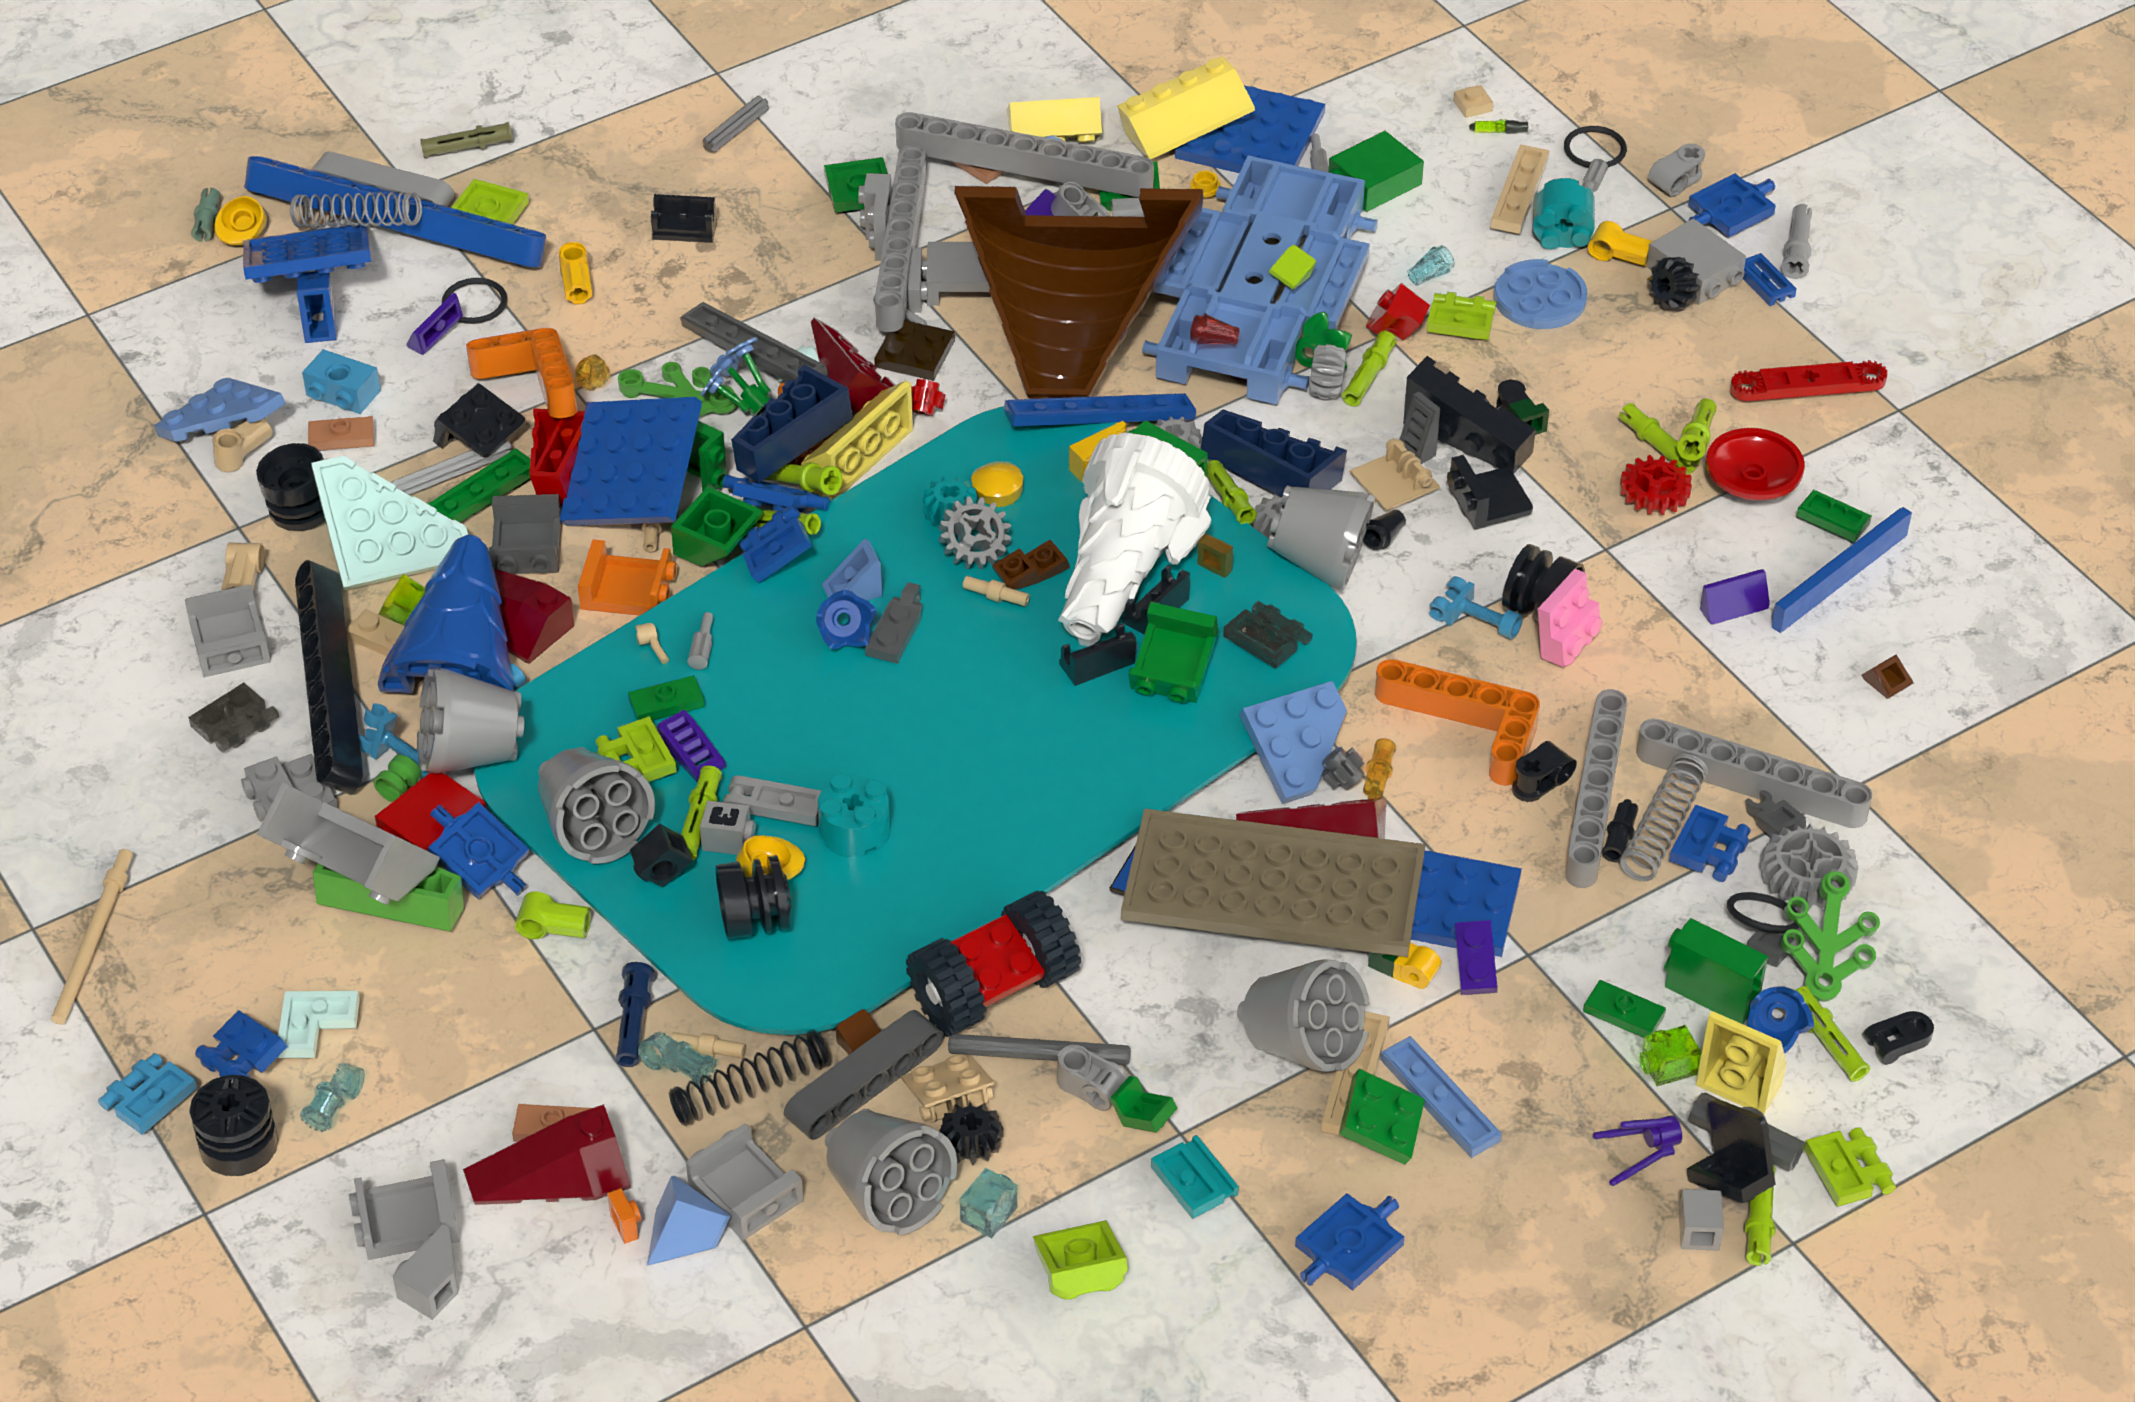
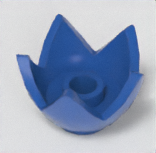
[816,590,876,649]
[1747,986,1814,1053]

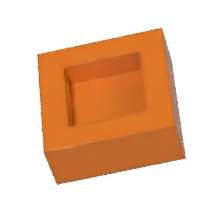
[607,1188,642,1244]

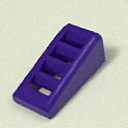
[657,710,726,782]

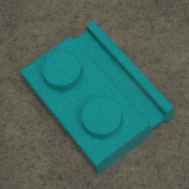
[1151,1135,1239,1219]

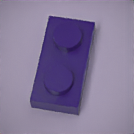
[1455,920,1498,995]

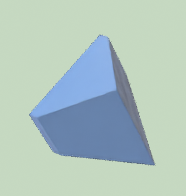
[822,539,882,600]
[647,1176,731,1266]

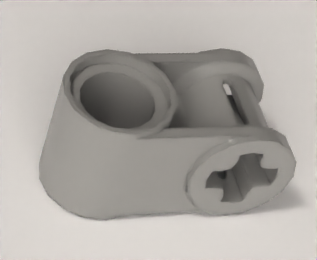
[1648,144,1705,197]
[1051,182,1110,216]
[1057,1045,1129,1111]

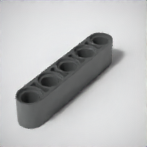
[783,1010,944,1140]

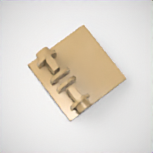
[1350,438,1440,511]
[900,1054,994,1122]

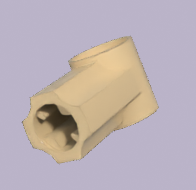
[213,418,272,472]
[221,542,265,590]

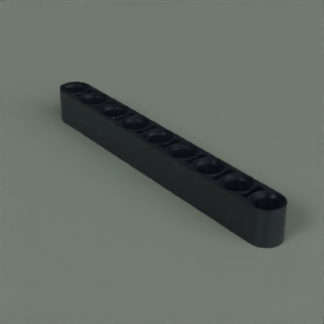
[295,560,363,794]

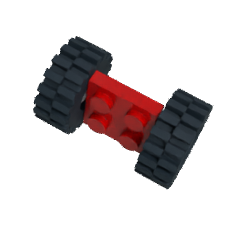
[906,890,1081,1037]

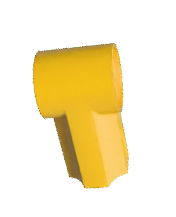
[1588,221,1653,267]
[559,242,592,305]

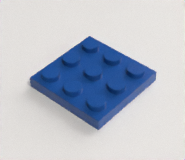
[1411,850,1522,957]

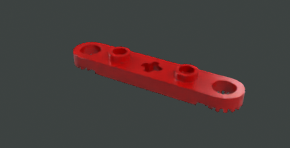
[1730,360,1888,401]

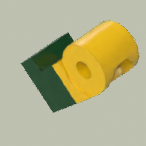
[1368,942,1442,989]

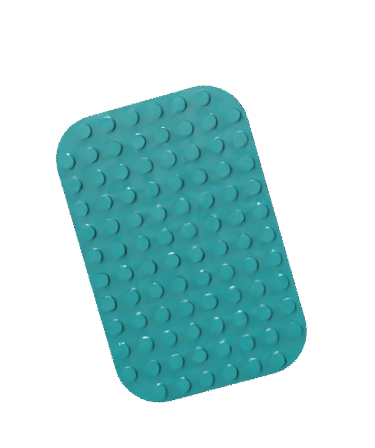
[474,406,1357,1035]

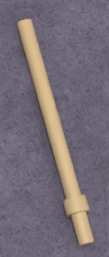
[51,849,133,1025]

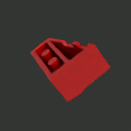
[530,408,585,506]

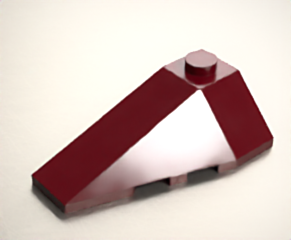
[811,317,895,413]
[494,569,574,664]
[1236,797,1386,839]
[463,1104,631,1205]

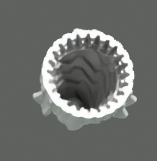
[1058,433,1211,646]

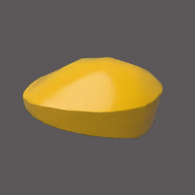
[215,196,267,245]
[971,461,1023,507]
[736,835,805,880]

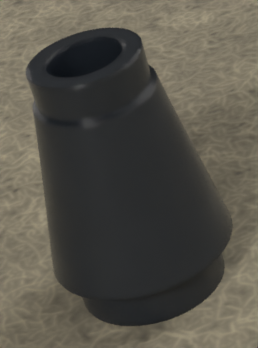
[1363,509,1406,550]

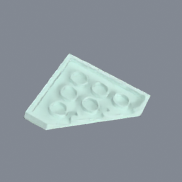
[311,456,468,591]

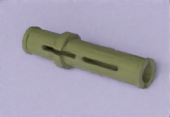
[420,122,513,158]

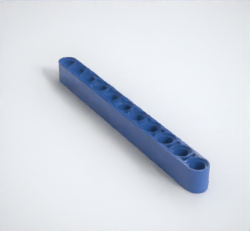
[244,156,546,267]

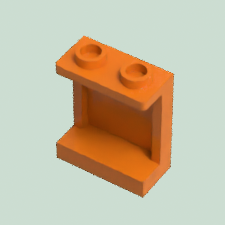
[578,539,677,616]

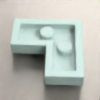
[278,991,360,1058]

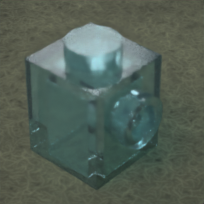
[959,1168,1018,1239]

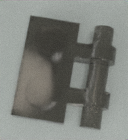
[1223,601,1313,669]
[188,682,279,752]

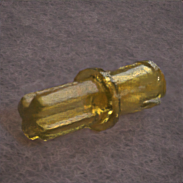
[1363,738,1397,799]

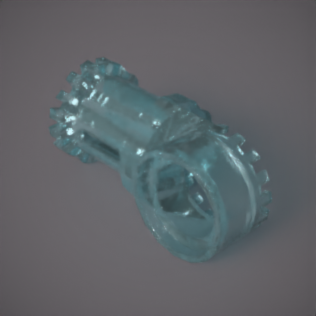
[638,1032,716,1086]
[300,1062,365,1132]

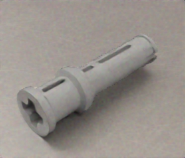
[1781,204,1812,279]

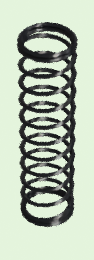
[669,1029,829,1126]

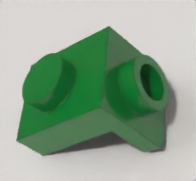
[1111,1076,1177,1133]

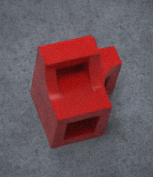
[1366,283,1430,341]

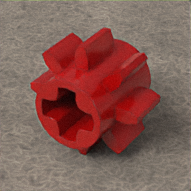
[911,379,946,416]

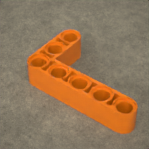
[466,328,578,418]
[1375,659,1540,786]

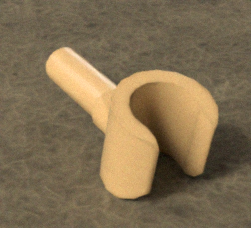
[636,623,669,664]

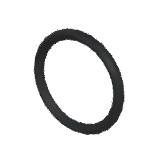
[1564,126,1627,168]
[441,278,508,324]
[1727,892,1799,933]

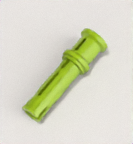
[1677,398,1717,461]
[764,462,842,495]

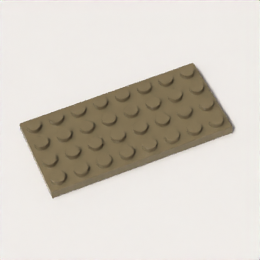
[1121,809,1426,957]

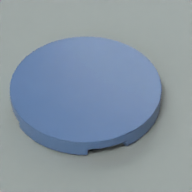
[1493,259,1587,329]

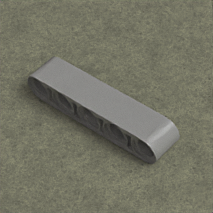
[311,152,454,206]

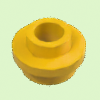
[1190,170,1220,198]

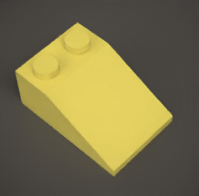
[1696,1011,1787,1115]

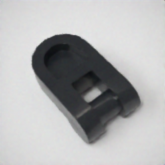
[1863,1011,1934,1065]

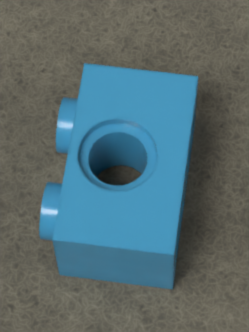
[302,349,381,414]

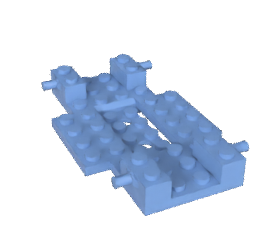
[1142,156,1378,405]

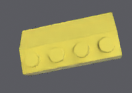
[1117,56,1255,159]
[801,381,913,501]

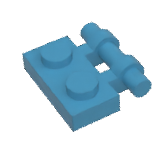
[98,1053,197,1135]

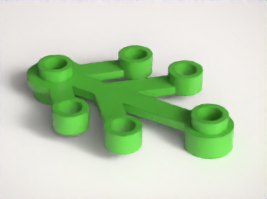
[618,362,738,417]
[1780,871,1880,1001]

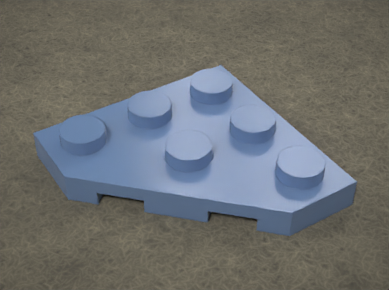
[153,378,286,442]
[1239,681,1347,804]

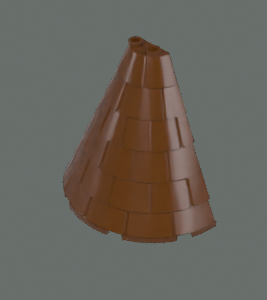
[954,186,1204,399]

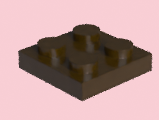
[874,320,955,381]

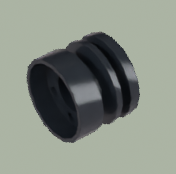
[256,443,325,531]
[1502,544,1585,622]
[715,855,791,940]
[189,1075,278,1176]

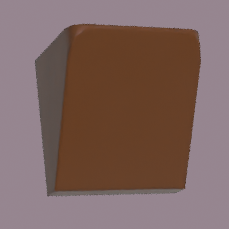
[1861,654,1914,699]
[836,1009,881,1055]

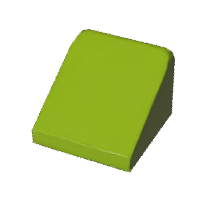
[1269,244,1316,290]

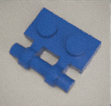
[739,505,812,583]
[1669,804,1751,882]
[195,1010,288,1077]

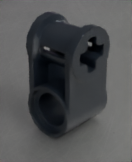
[1512,741,1577,802]

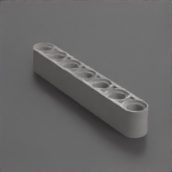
[1565,689,1627,888]
[1636,718,1872,828]

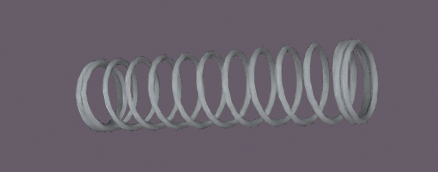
[290,191,422,228]
[1620,753,1708,881]

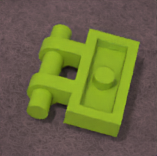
[1427,291,1496,340]
[595,716,677,782]
[1804,1127,1896,1207]

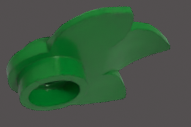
[1295,311,1352,370]

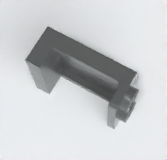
[489,494,561,574]

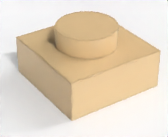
[1453,85,1493,118]

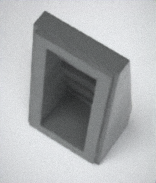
[1399,391,1440,464]

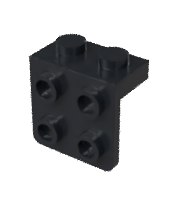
[433,383,525,457]
[1447,454,1533,529]
[1687,1098,1776,1203]

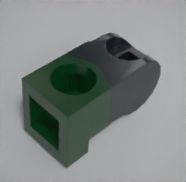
[1496,379,1549,435]

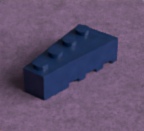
[731,364,853,483]
[1201,409,1347,497]

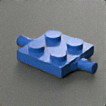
[1688,173,1776,237]
[723,474,830,512]
[428,802,530,900]
[1295,1193,1405,1291]

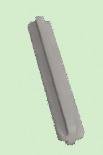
[391,440,512,495]

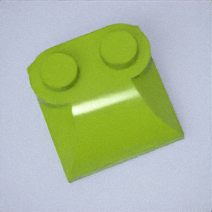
[1033,1220,1128,1300]

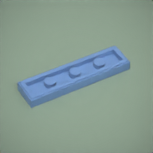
[1380,1036,1502,1158]

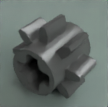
[1322,747,1364,790]

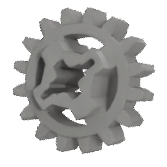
[938,497,1011,570]

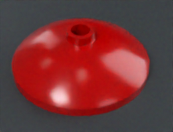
[1706,428,1805,501]

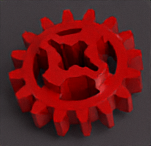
[1620,455,1692,515]

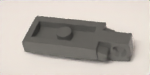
[865,582,923,664]

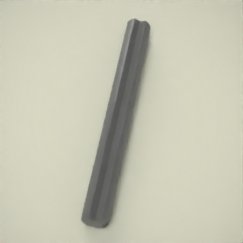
[948,1034,1131,1065]

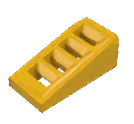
[1069,421,1126,482]

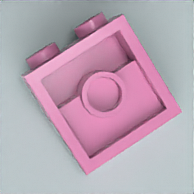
[1538,569,1602,667]

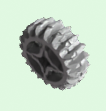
[1760,823,1858,911]

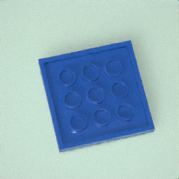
[1175,85,1326,173]
[243,224,371,283]
[560,397,702,526]

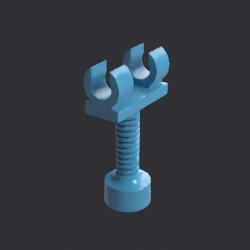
[1429,576,1523,640]
[359,703,429,778]

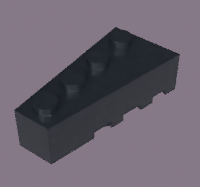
[1403,356,1536,473]

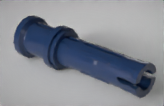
[615,962,655,1067]

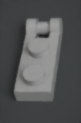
[722,776,821,826]

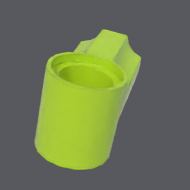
[514,891,591,939]

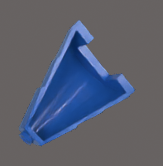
[378,535,515,693]

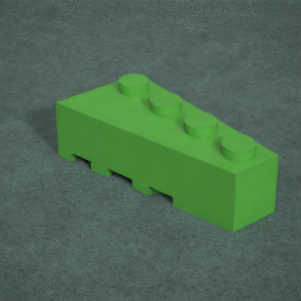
[313,864,464,932]

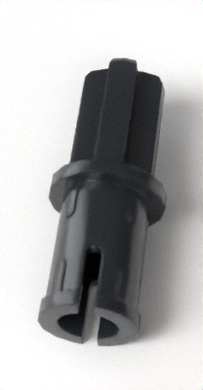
[1602,799,1639,863]

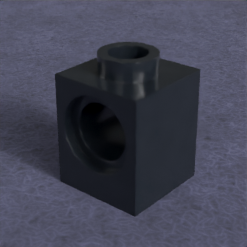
[630,823,693,888]

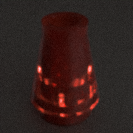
[1190,313,1240,346]

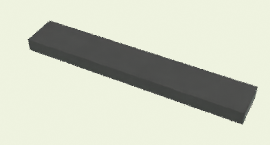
[680,302,828,381]

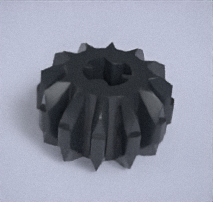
[1647,257,1700,310]
[939,1100,1003,1165]

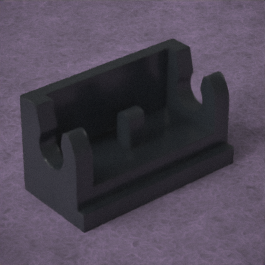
[651,194,717,243]
[1122,565,1190,635]
[1059,623,1136,686]

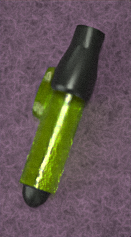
[1469,119,1528,134]

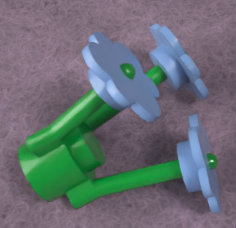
[700,337,771,416]

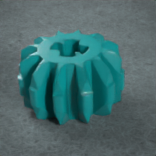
[923,476,978,526]

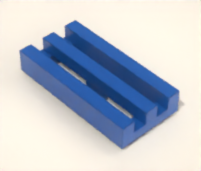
[1742,253,1797,306]

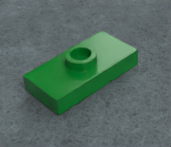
[1797,489,1872,543]
[628,675,705,720]
[1583,980,1666,1041]

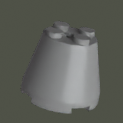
[1267,485,1376,591]
[417,668,524,773]
[538,747,655,864]
[1237,959,1370,1072]
[825,1109,957,1235]

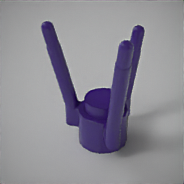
[1593,1115,1683,1186]

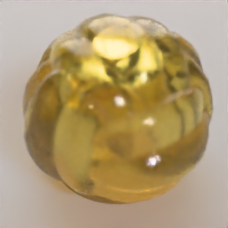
[576,354,610,391]

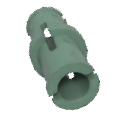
[191,187,221,242]

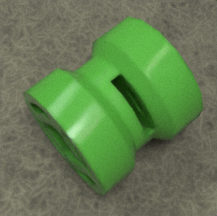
[373,754,422,802]

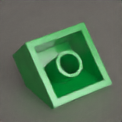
[671,486,763,566]

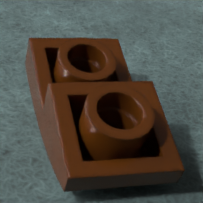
[992,539,1070,589]

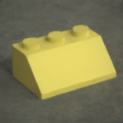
[1007,97,1102,142]

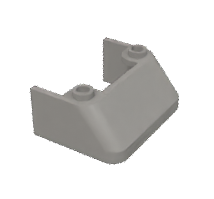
[257,782,440,905]

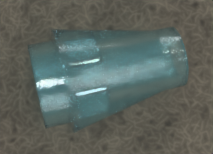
[1407,245,1455,286]

